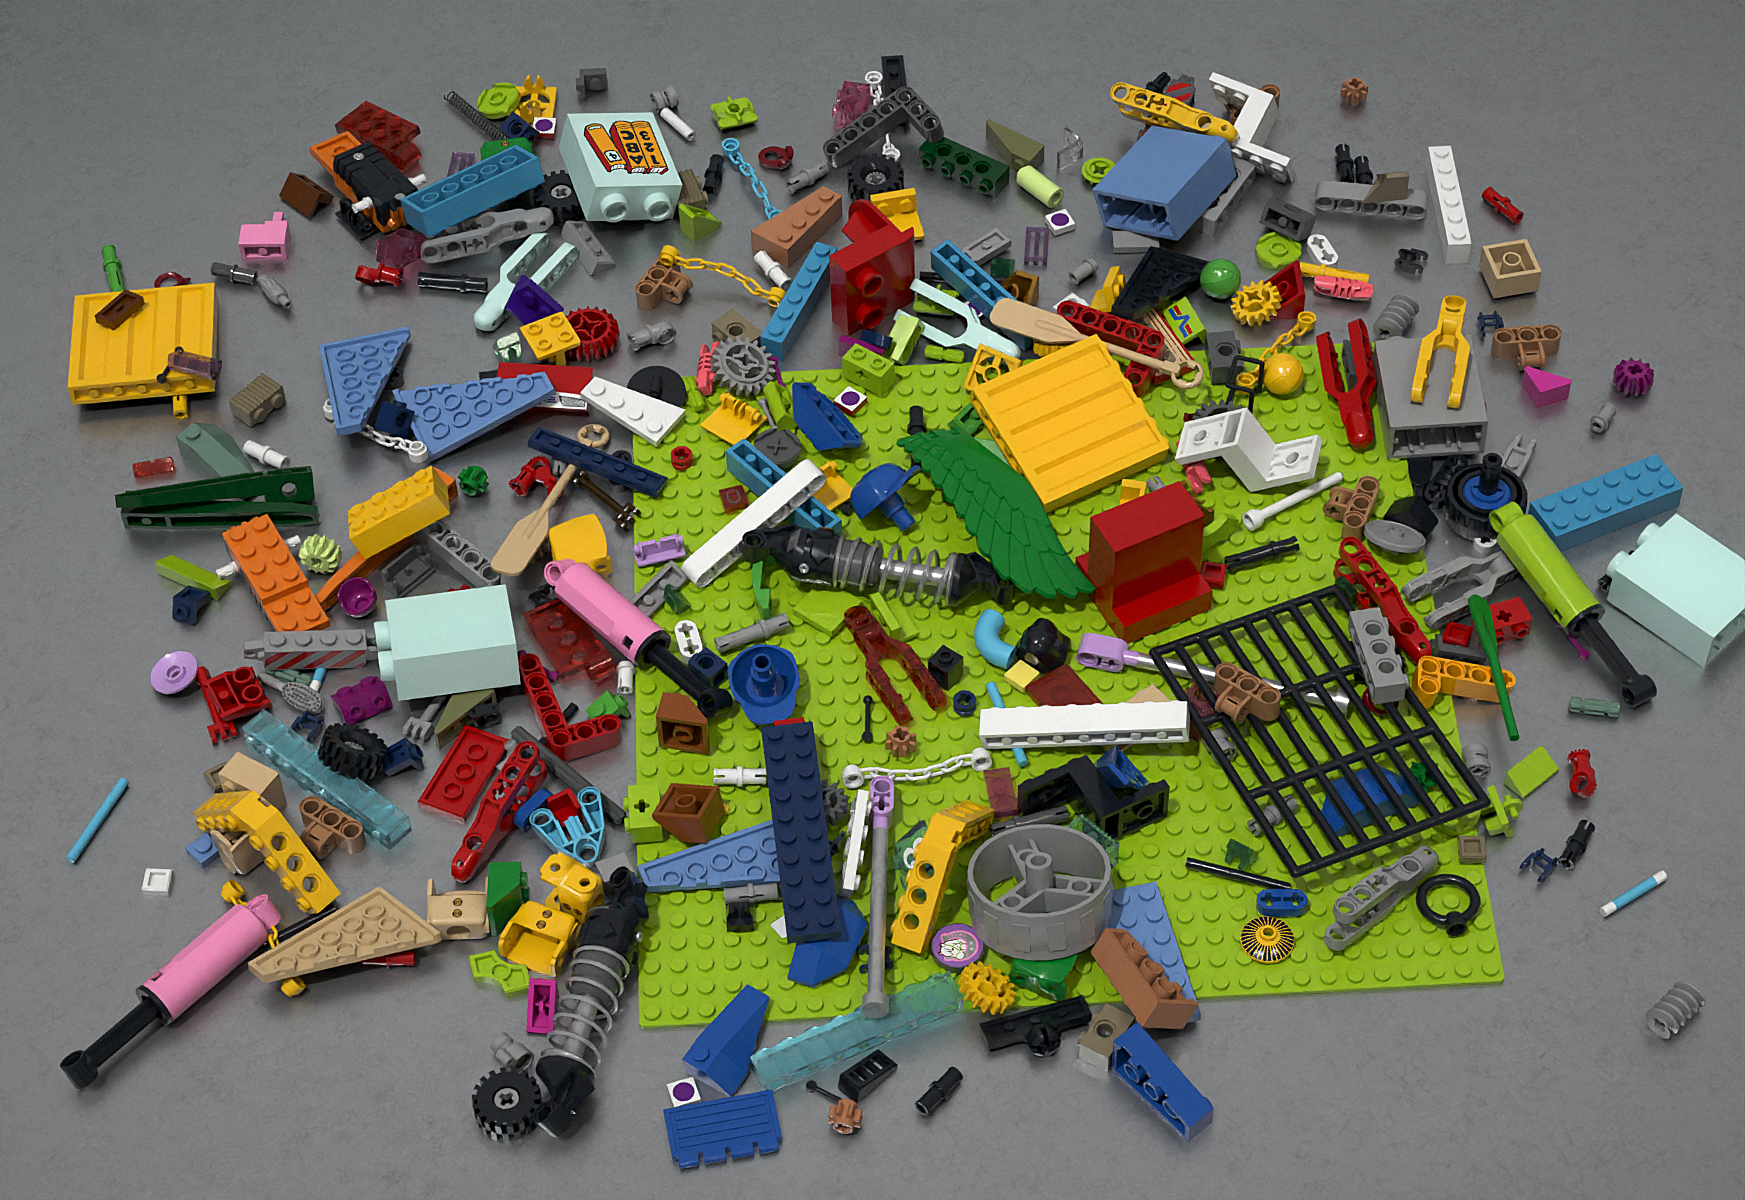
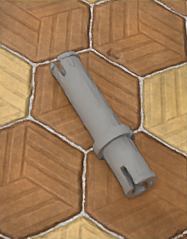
[714,613,790,653]

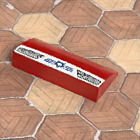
[496,362,594,415]

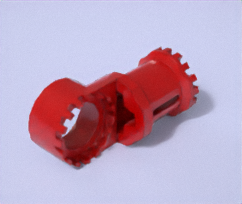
[355,262,404,288]
[509,455,551,497]
[1567,749,1597,798]

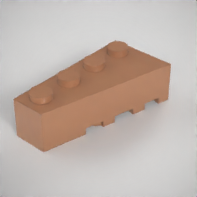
[751,186,843,269]
[1091,928,1199,1029]

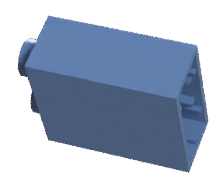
[1092,126,1237,241]

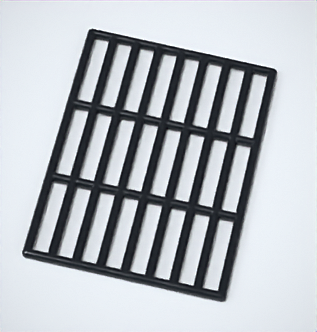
[1149,584,1491,878]

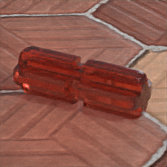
[132,457,175,477]

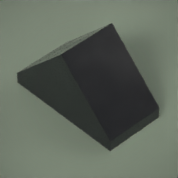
[1383,494,1439,539]

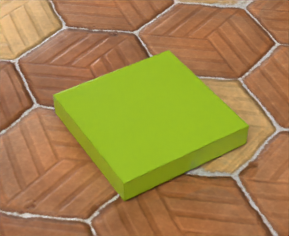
[792,586,863,637]

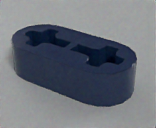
[860,329,893,349]

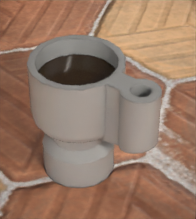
[490,1032,534,1074]

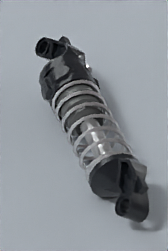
[742,522,1016,608]
[532,866,649,1137]

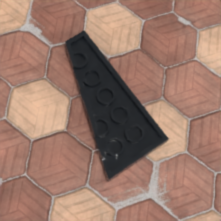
[1111,246,1209,320]

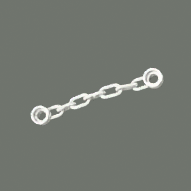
[865,71,900,163]
[323,399,428,463]
[842,748,992,788]

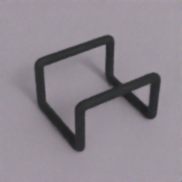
[1225,355,1265,413]

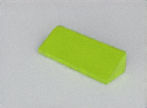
[155,554,232,601]

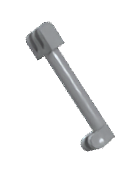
[403,694,449,741]

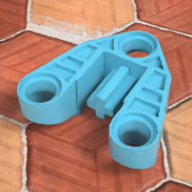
[529,787,606,868]

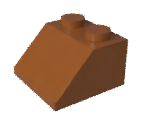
[656,692,710,755]
[652,783,725,844]

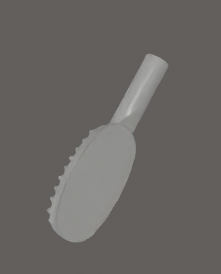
[257,671,325,714]

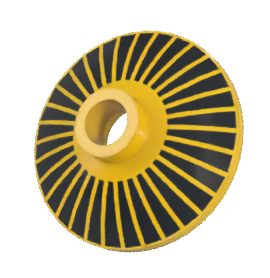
[1240,916,1294,964]

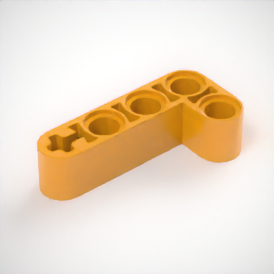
[1412,656,1516,709]

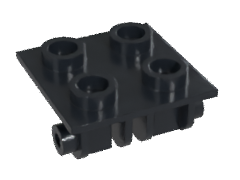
[335,198,379,239]

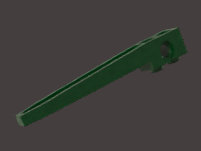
[115,466,315,508]
[120,491,320,530]

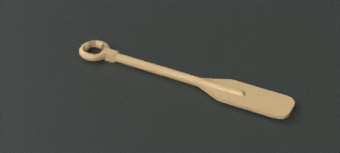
[990,298,1204,389]
[491,424,610,576]

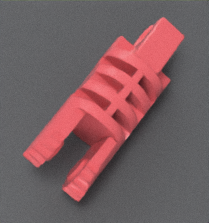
[1313,275,1374,301]
[696,341,720,396]
[1176,440,1212,494]

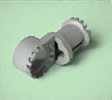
[626,320,677,352]

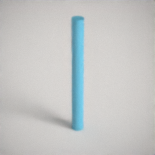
[986,682,1028,767]
[65,778,129,863]

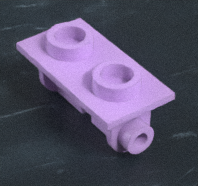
[632,533,686,567]

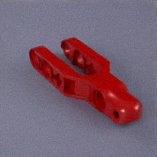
[1316,318,1377,449]
[1333,536,1431,665]
[451,740,548,883]

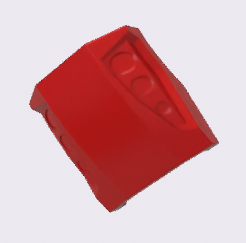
[203,666,273,721]

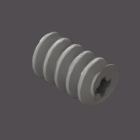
[1373,294,1419,340]
[1646,981,1706,1039]

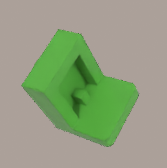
[585,690,631,719]

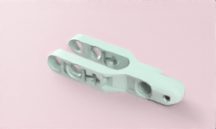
[474,231,578,331]
[893,278,1021,366]

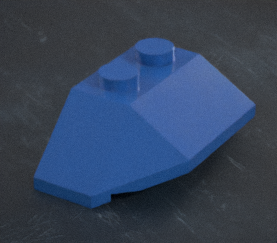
[792,382,862,451]
[1321,765,1421,837]
[788,895,868,988]

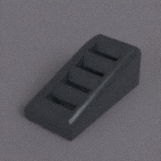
[838,1049,898,1103]

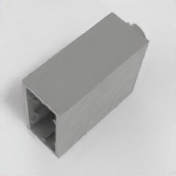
[1373,335,1488,459]

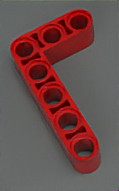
[1057,300,1166,398]
[518,653,622,762]

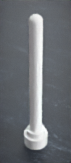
[1242,472,1343,531]

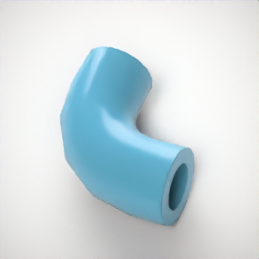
[973,609,1017,670]

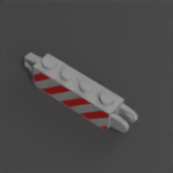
[243,629,378,670]

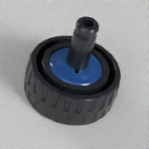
[1443,453,1528,543]

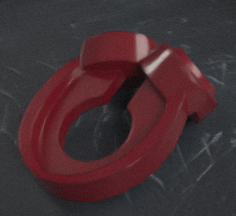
[758,146,794,170]

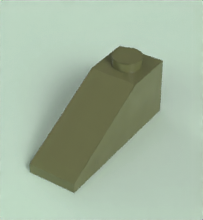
[986,119,1045,172]
[434,688,497,749]

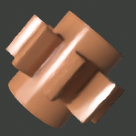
[1340,77,1368,105]
[885,726,916,758]
[828,1099,863,1134]

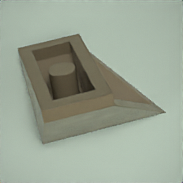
[1361,172,1409,204]

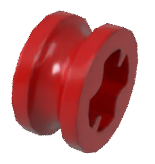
[671,446,693,470]

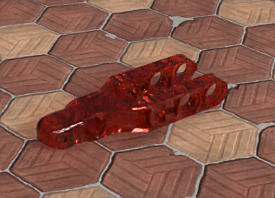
[844,606,947,726]

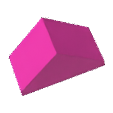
[1522,366,1572,408]
[526,978,560,1034]

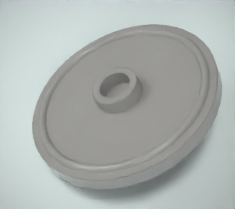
[1364,520,1426,556]

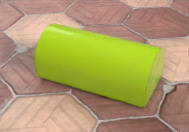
[763,381,798,431]

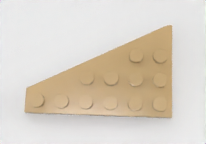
[248,886,442,983]

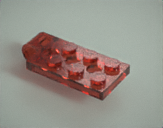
[335,101,421,172]
[523,598,617,683]

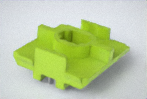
[710,96,758,130]
[913,284,960,315]

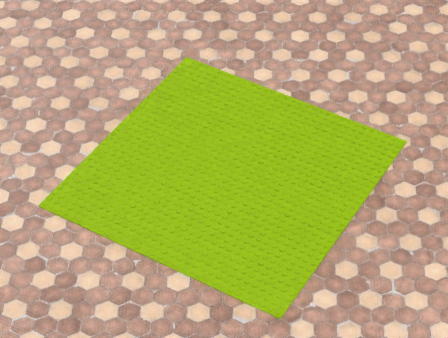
[633,342,1505,1029]

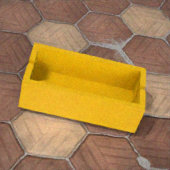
[348,465,450,559]

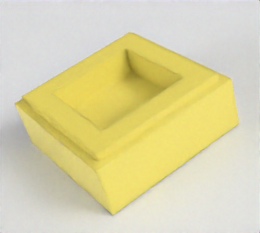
[1004,660,1040,693]

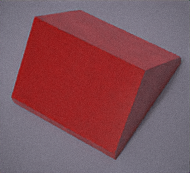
[1264,260,1306,320]

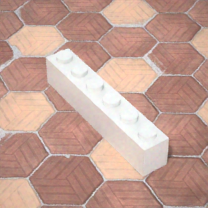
[1425,146,1472,264]

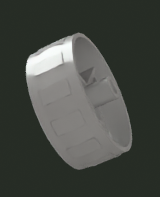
[967,824,1114,961]

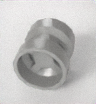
[650,85,679,113]
[1202,728,1237,765]
[1461,743,1491,779]

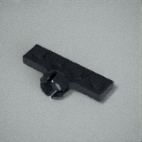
[979,995,1092,1057]

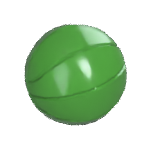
[1200,259,1241,299]

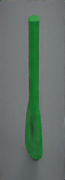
[1468,594,1520,741]

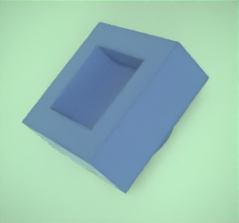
[185,833,220,869]

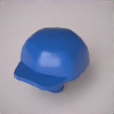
[850,463,922,532]
[728,644,800,726]

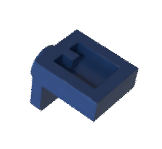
[172,585,210,625]
[382,738,424,776]

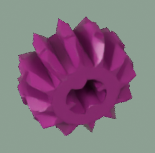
[1613,357,1654,398]

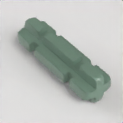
[265,668,312,687]
[1569,697,1620,717]

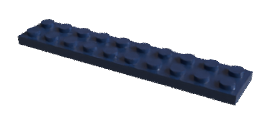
[761,721,842,944]

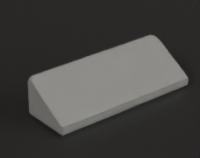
[561,221,616,276]
[629,560,688,617]

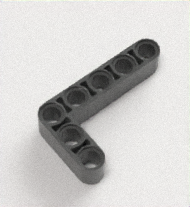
[823,86,944,168]

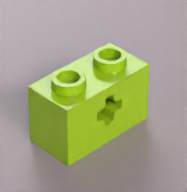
[842,343,895,397]
[623,783,663,843]

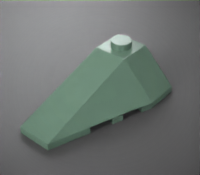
[176,423,255,501]

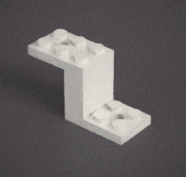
[1209,72,1296,183]
[1175,407,1322,492]

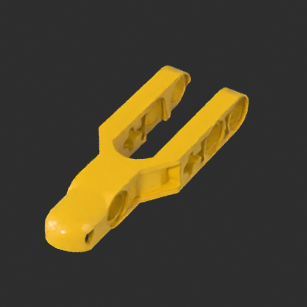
[1110,82,1239,143]
[1410,295,1470,409]

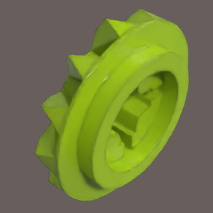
[1081,157,1116,185]

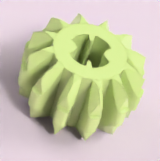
[299,534,342,575]

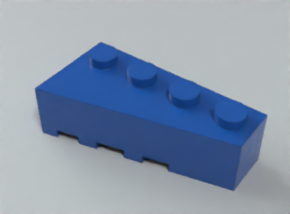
[1111,1022,1214,1142]

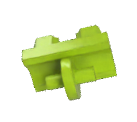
[1481,785,1523,838]

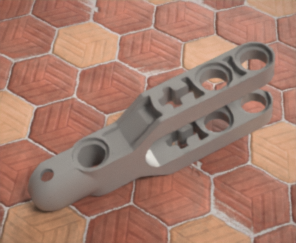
[419,207,554,263]
[1401,551,1520,630]
[1323,846,1439,950]

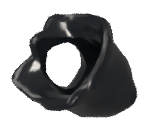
[1015,618,1071,674]

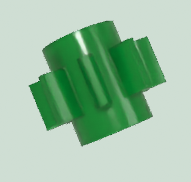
[458,465,489,495]
[1410,761,1438,791]

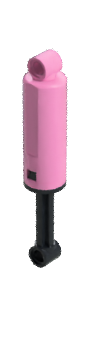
[544,558,733,718]
[60,894,281,1089]

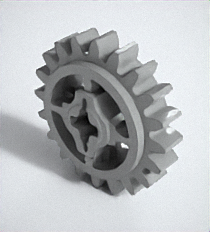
[710,336,776,397]

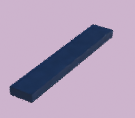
[528,427,668,498]

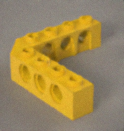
[192,790,341,914]
[890,800,995,954]

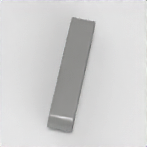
[1314,181,1428,220]
[412,519,501,588]

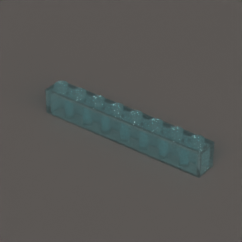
[241,709,412,850]
[750,971,963,1091]

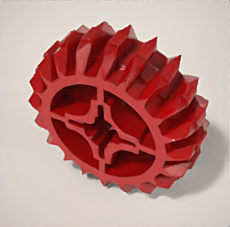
[564,306,620,363]

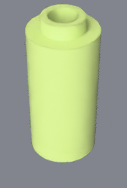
[1016,165,1064,208]

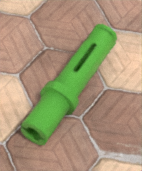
[101,244,125,292]

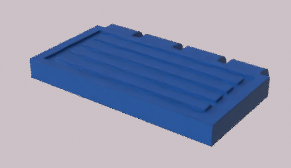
[663,1089,783,1169]

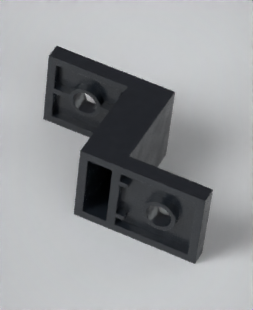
[1017,754,1170,847]

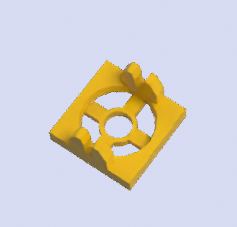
[509,75,558,123]
[963,343,1024,391]

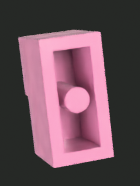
[238,212,291,260]

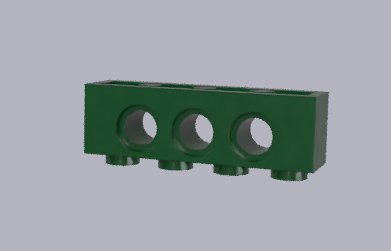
[919,136,1010,198]

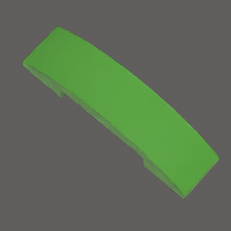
[752,556,776,620]

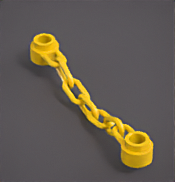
[659,245,786,308]
[1235,311,1316,395]
[220,879,306,997]

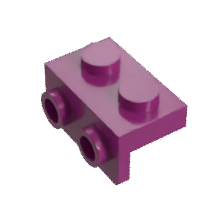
[330,676,393,725]

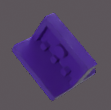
[505,275,564,325]

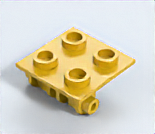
[700,393,767,445]
[812,461,853,511]

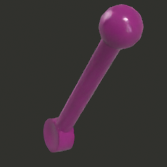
[769,356,787,388]
[1555,621,1590,660]
[517,650,559,682]

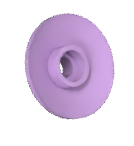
[150,651,198,694]

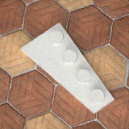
[580,377,685,447]

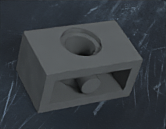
[1259,198,1317,241]
[1204,331,1244,384]

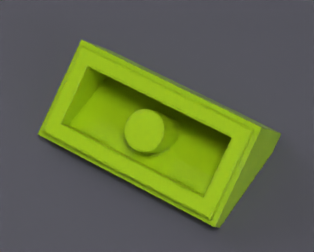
[1504,745,1559,799]

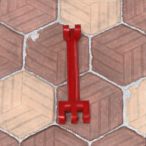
[195,666,237,744]

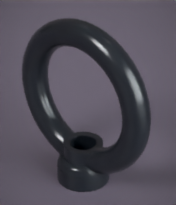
[1416,874,1481,936]

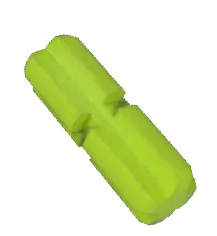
[924,345,965,363]
[683,376,705,412]

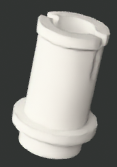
[616,661,636,695]

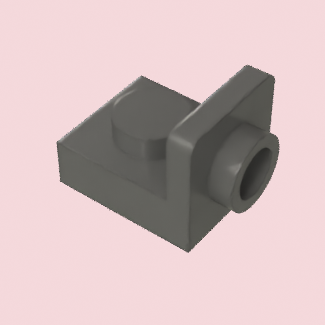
[576,68,608,100]

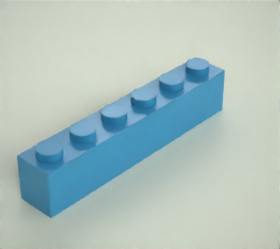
[930,239,1033,351]
[760,242,838,362]
[726,438,842,535]

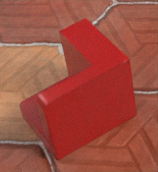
[547,788,584,833]

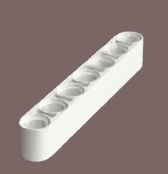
[681,459,826,588]

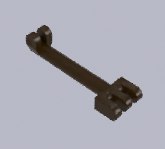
[571,469,641,531]

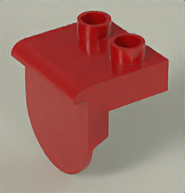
[829,199,915,337]

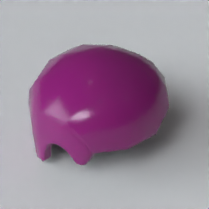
[337,577,377,618]

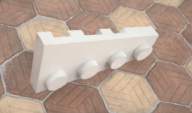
[839,789,872,898]

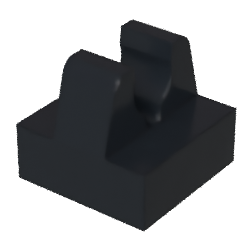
[726,902,754,932]

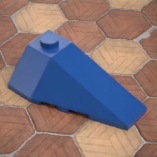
[1093,744,1150,790]
[682,984,770,1097]

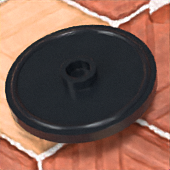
[627,366,686,408]

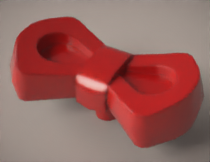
[533,466,564,499]

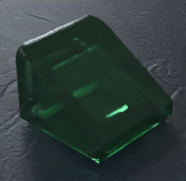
[990,258,1015,276]
[663,584,691,615]

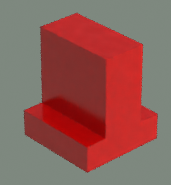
[1075,481,1213,644]

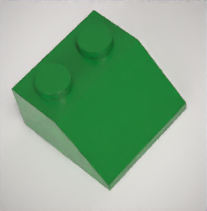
[486,862,530,936]

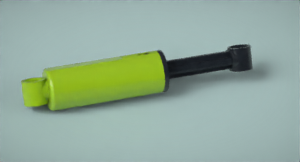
[1489,502,1657,708]

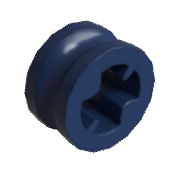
[953,690,976,716]

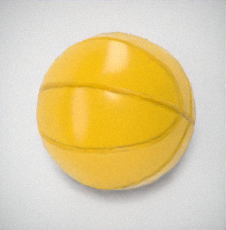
[1263,353,1304,395]

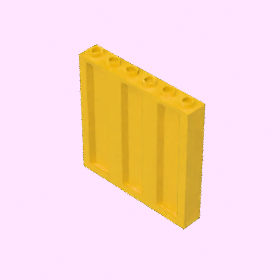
[68,282,218,405]
[969,334,1169,513]

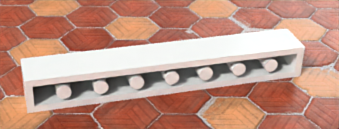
[979,700,1190,749]

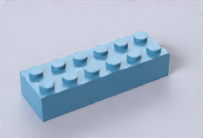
[400,145,545,237]
[1528,454,1684,552]

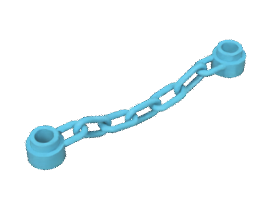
[722,138,782,220]

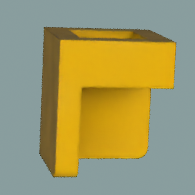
[1119,479,1147,505]

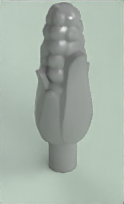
[258,274,292,309]

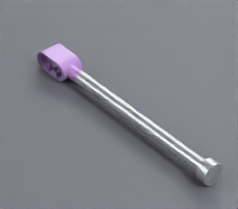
[1076,633,1350,715]
[861,775,894,1019]

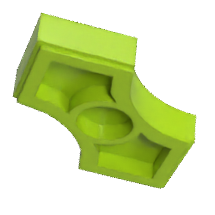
[1201,513,1239,557]
[468,950,530,998]

